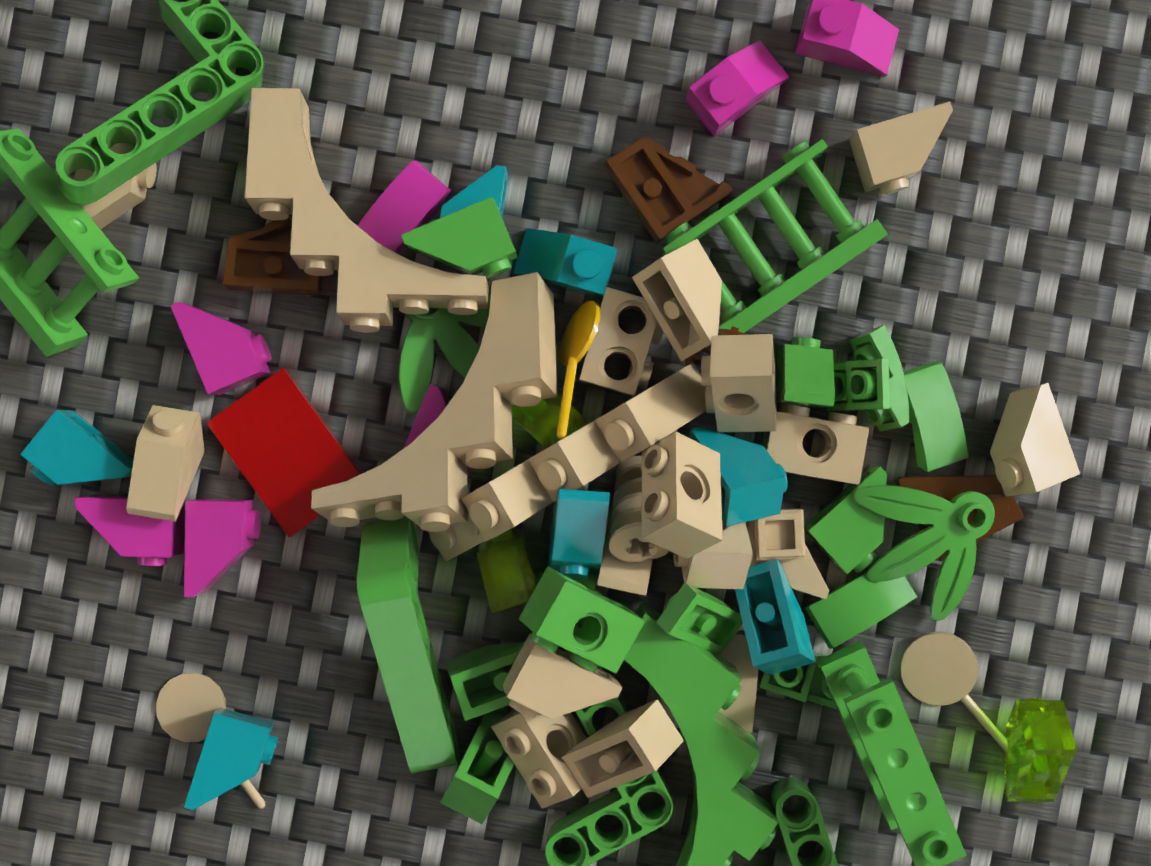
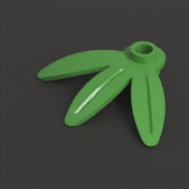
[398,295,491,414]
[854,485,995,621]

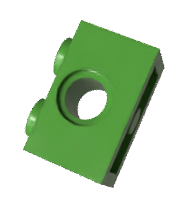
[519,567,645,673]

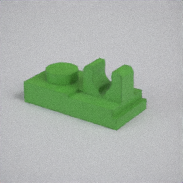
[656,583,743,655]

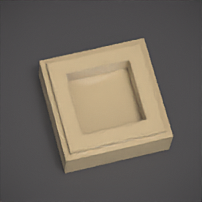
[753,508,805,560]

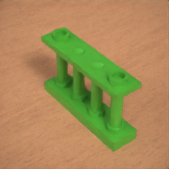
[0,128,139,357]
[661,139,888,333]
[816,641,967,866]

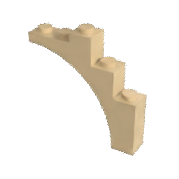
[245,88,490,333]
[311,272,557,532]
[428,362,706,562]

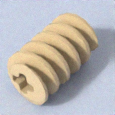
[609,456,669,563]

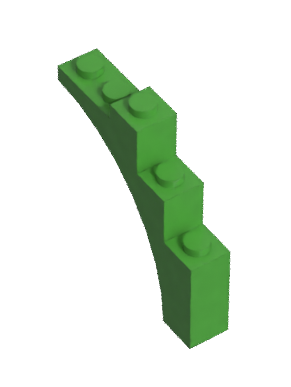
[624,602,778,866]

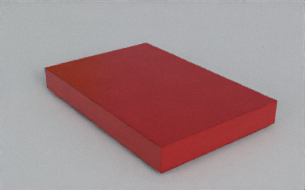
[207,368,362,537]

